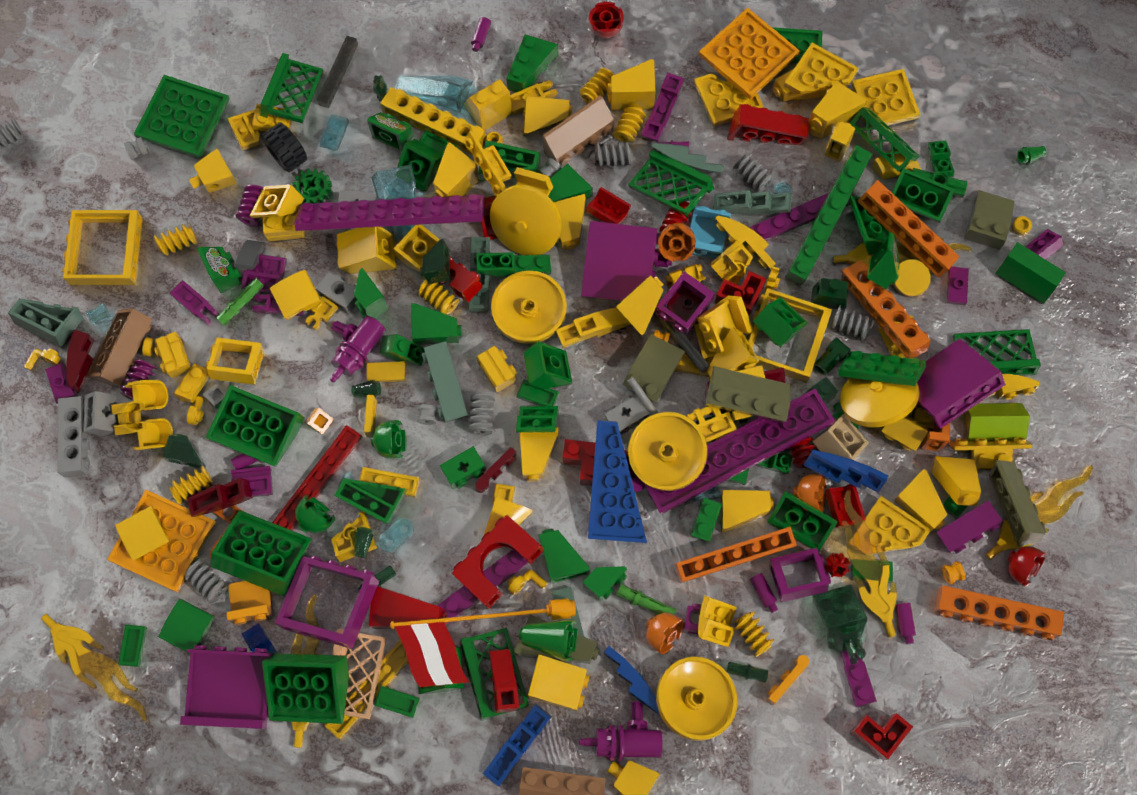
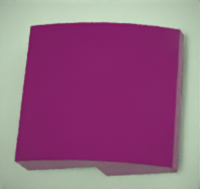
[241,254,287,293]

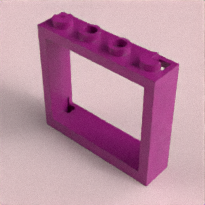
[275,556,379,649]

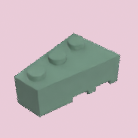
[8,298,84,347]

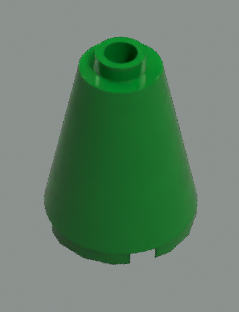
[519,620,578,662]

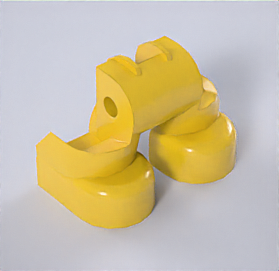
[111,380,173,450]

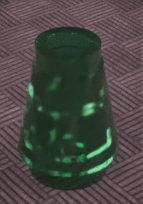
[351,379,381,398]
[354,527,374,558]

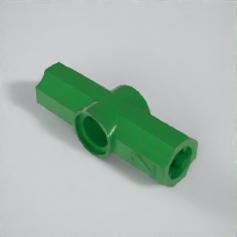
[912,168,968,198]

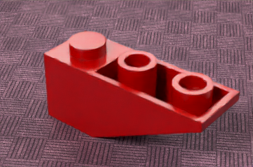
[489,649,519,713]

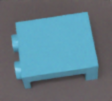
[690,206,731,259]

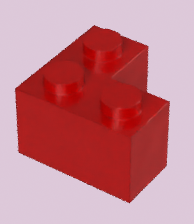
[715,271,766,317]
[563,439,595,486]
[850,713,913,761]

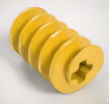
[579,68,615,104]
[612,102,646,143]
[154,223,197,256]
[418,276,460,315]
[169,465,214,504]
[732,611,774,658]

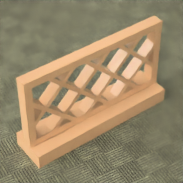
[332,629,387,720]

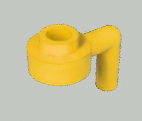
[24,348,61,371]
[180,396,204,425]
[507,569,548,596]

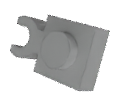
[202,381,239,410]

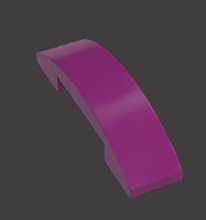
[641,72,684,142]

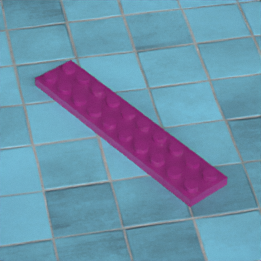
[294,194,485,231]
[644,389,835,514]

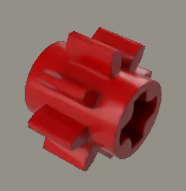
[824,553,850,577]

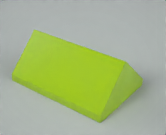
[964,403,1030,441]

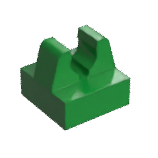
[943,496,968,519]

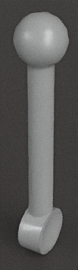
[583,133,614,158]

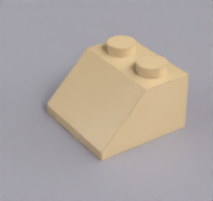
[812,414,869,460]

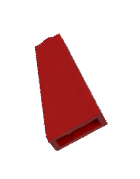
[369,586,448,629]

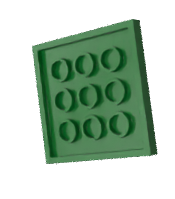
[134,75,230,159]

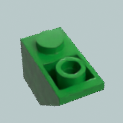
[379,334,425,366]
[583,566,628,602]

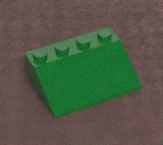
[205,385,305,467]
[211,510,312,596]
[262,653,349,724]

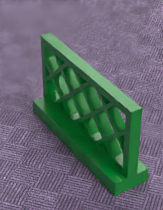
[260,53,323,124]
[628,149,714,217]
[953,329,1041,376]
[459,627,529,721]

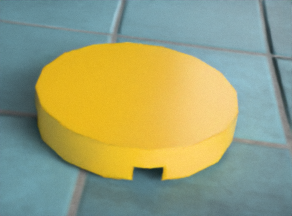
[893,259,930,297]

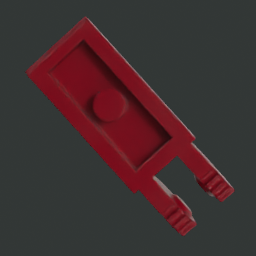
[475,447,517,493]

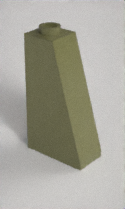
[514,615,600,664]

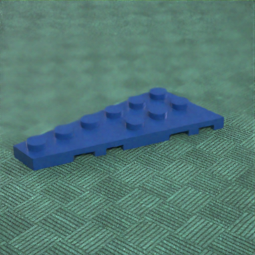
[588,420,647,543]

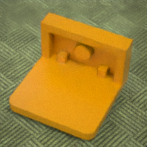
[227,581,273,625]

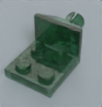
[813,584,867,661]

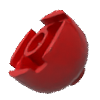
[589,1,624,39]
[1007,546,1046,587]

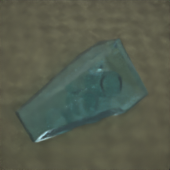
[395,76,473,112]
[371,165,416,243]

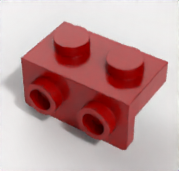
[585,187,631,224]
[825,484,866,528]

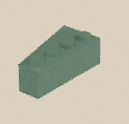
[422,341,468,422]

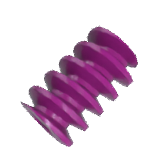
[236,185,264,227]
[119,359,157,401]

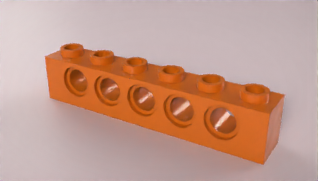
[857,180,960,278]
[841,260,930,358]
[674,527,797,583]
[934,585,1064,640]

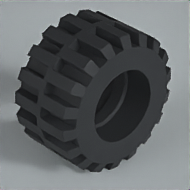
[261,122,307,173]

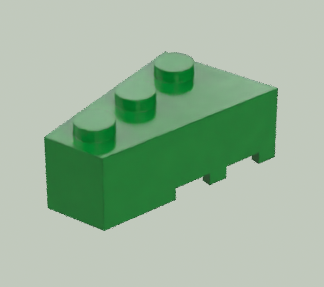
[506,34,559,92]
[477,140,541,181]
[334,478,408,524]

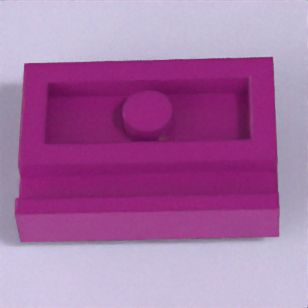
[231,466,273,497]

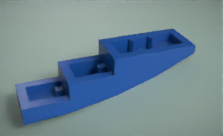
[804,450,889,493]
[604,646,661,717]
[483,704,552,786]

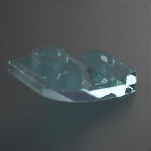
[319,114,349,151]

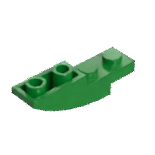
[476,252,551,277]

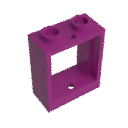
[656,271,715,334]
[769,548,831,602]

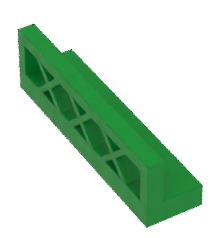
[849,107,920,172]

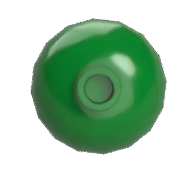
[371,420,407,459]
[295,495,336,533]

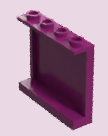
[581,221,661,301]
[917,338,1006,429]
[180,645,273,729]

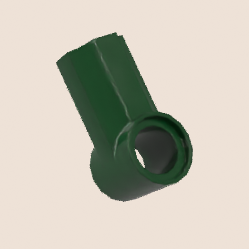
[814,337,851,376]

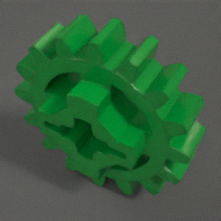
[292,168,333,204]

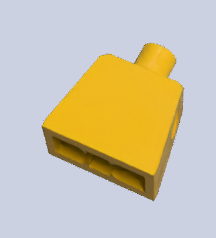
[188,149,237,193]
[607,760,660,795]

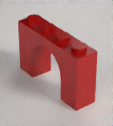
[452,515,544,609]

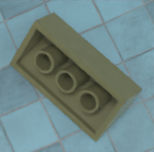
[705,366,790,423]
[989,460,1046,547]

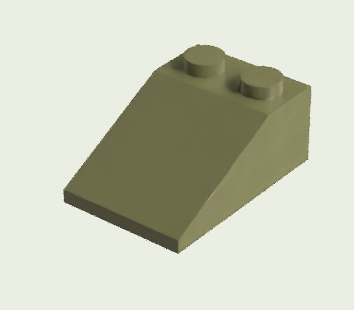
[964,190,1014,250]
[622,334,685,402]

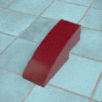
[66,329,94,393]
[187,478,253,517]

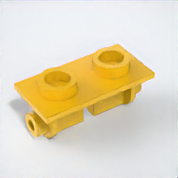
[665,264,706,289]

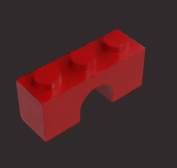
[425,253,483,303]

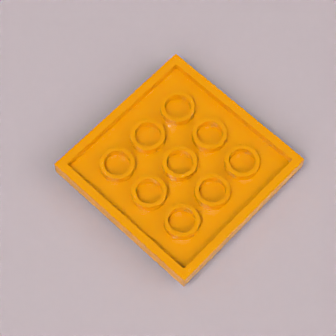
[698,7,800,99]
[107,490,216,593]

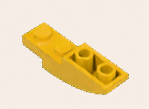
[715,216,776,270]
[556,308,631,348]
[988,374,1040,400]

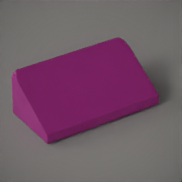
[1026,229,1063,260]

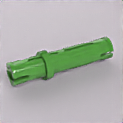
[216,278,264,326]
[616,584,676,615]

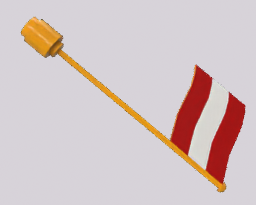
[390,598,576,687]

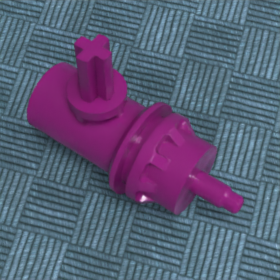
[330,316,386,383]
[579,701,663,762]

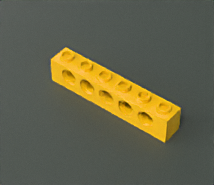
[380,87,486,155]

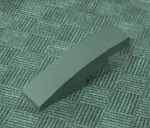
[651,142,724,173]
[713,190,791,214]
[469,237,490,312]

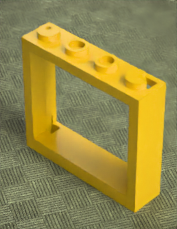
[62,210,143,285]
[746,288,832,383]

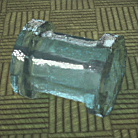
[85,302,111,326]

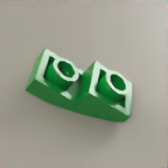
[928,140,955,177]
[756,451,792,474]

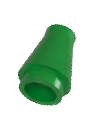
[1017,146,1047,165]

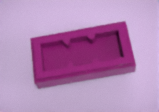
[947,266,969,305]
[45,362,76,404]

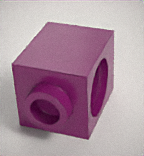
[683,603,702,635]

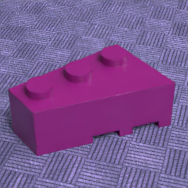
[937,500,1003,554]

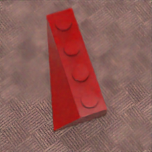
[727,104,809,145]

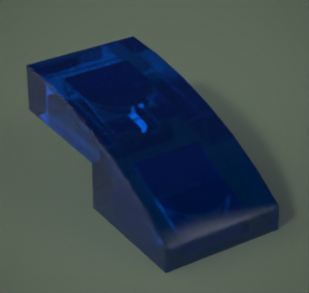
[242,623,278,655]

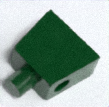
[811,278,848,310]

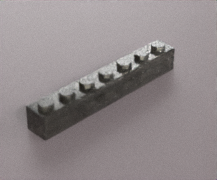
[317,36,358,108]

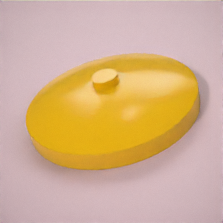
[490,185,562,255]
[491,271,567,344]
[840,378,919,427]
[628,412,708,491]
[656,657,738,741]

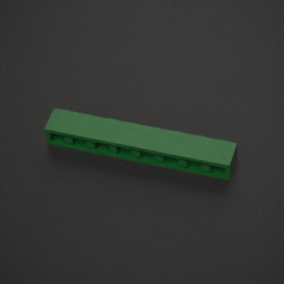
[785,145,873,285]

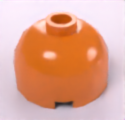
[658,223,696,262]
[793,474,826,512]
[646,613,685,655]

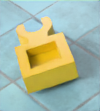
[764,266,780,292]
[305,296,339,331]

